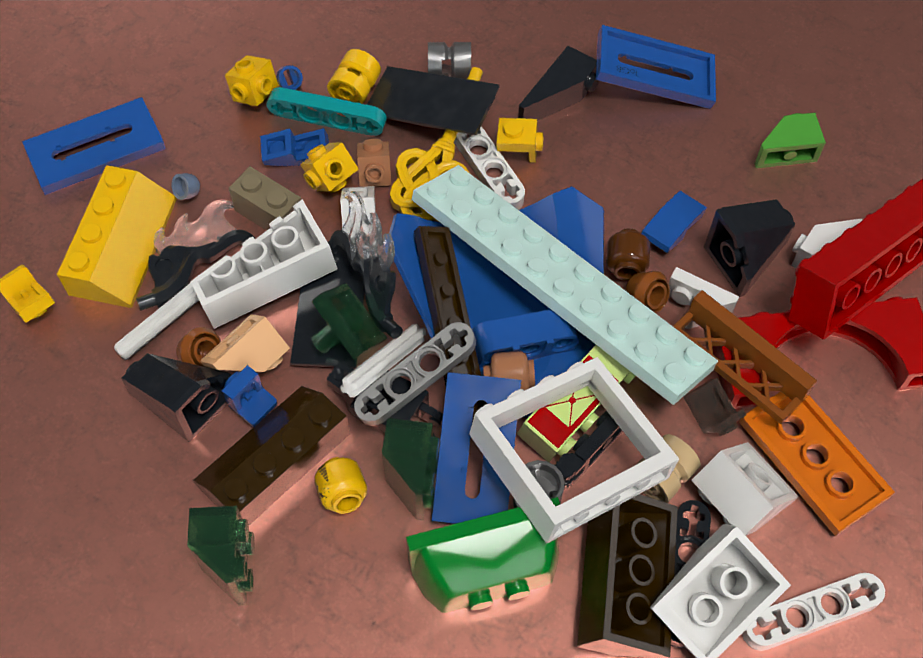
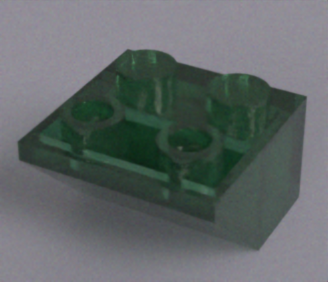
[382,418,439,521]
[187,506,255,605]

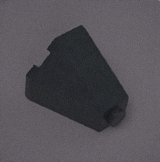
[704,199,795,298]
[121,353,231,442]

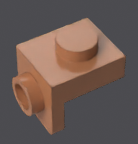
[357,139,391,187]

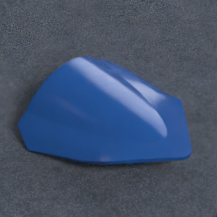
[386,186,604,419]

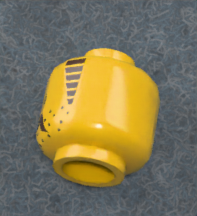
[315,457,367,514]

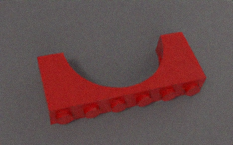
[711,296,923,411]

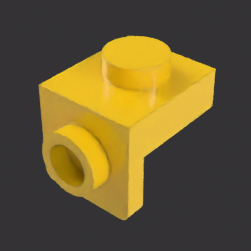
[496,118,543,163]
[0,265,55,323]

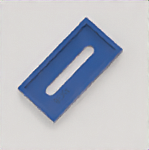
[596,25,716,109]
[22,97,166,195]
[432,372,521,523]

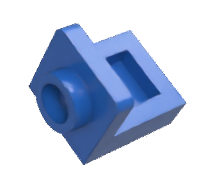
[222,365,277,427]

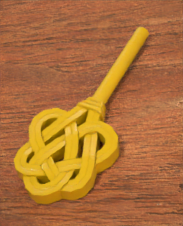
[390,67,483,222]

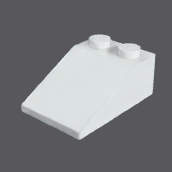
[650,524,791,658]

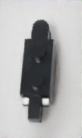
[327,363,443,446]

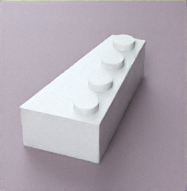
[190,199,337,329]

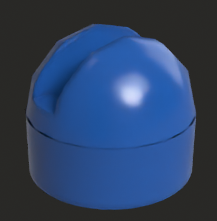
[276,65,303,90]

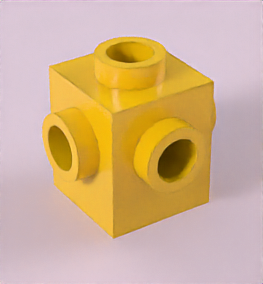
[225,55,279,106]
[300,142,359,193]

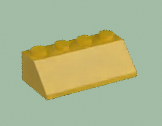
[57,165,177,308]

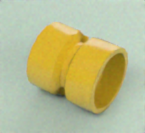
[327,49,381,104]

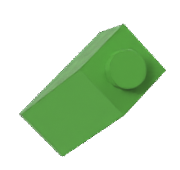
[754,113,826,169]

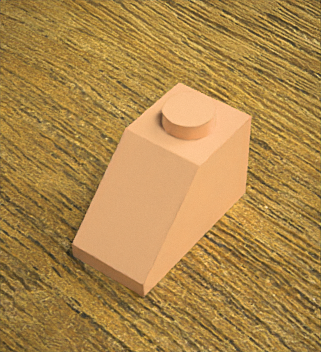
[200,314,290,372]

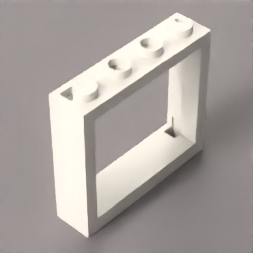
[469,357,679,544]

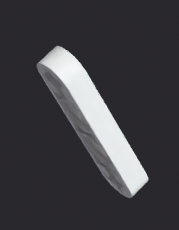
[454,126,525,210]
[742,573,885,651]

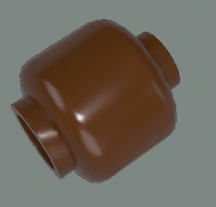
[606,228,650,280]

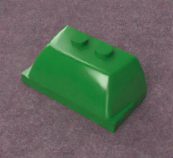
[406,497,560,613]

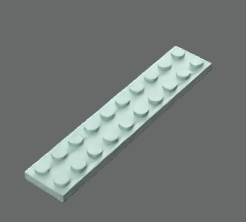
[412,165,718,405]

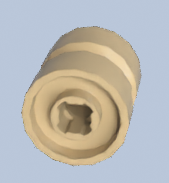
[636,434,701,503]

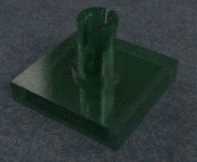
[311,283,387,359]

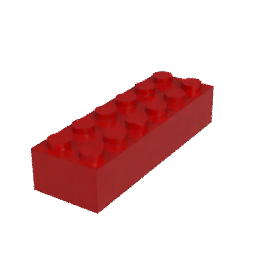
[789,179,923,340]

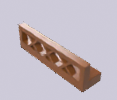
[673,290,817,424]

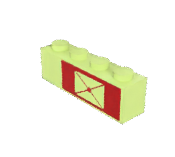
[517,345,636,462]

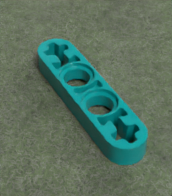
[266,87,387,136]

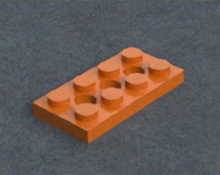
[739,391,895,536]

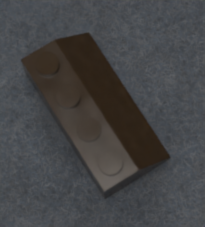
[193,386,350,531]
[577,494,678,658]

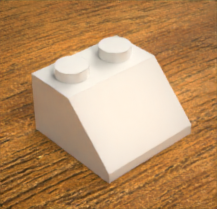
[692,442,799,536]

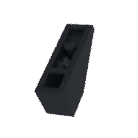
[518,46,599,121]

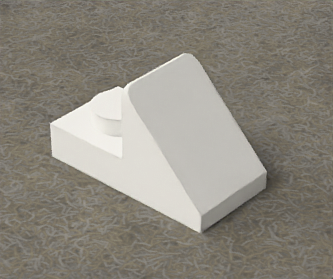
[669,267,739,329]

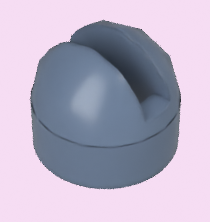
[171,173,200,200]

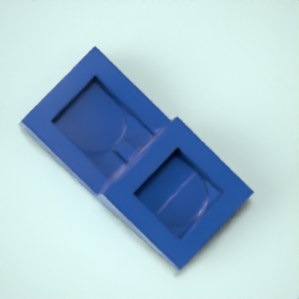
[260,128,329,166]
[641,191,707,253]

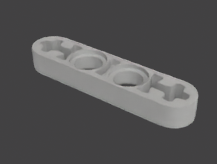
[354,322,476,426]

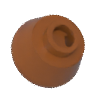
[626,271,670,313]
[176,327,221,369]

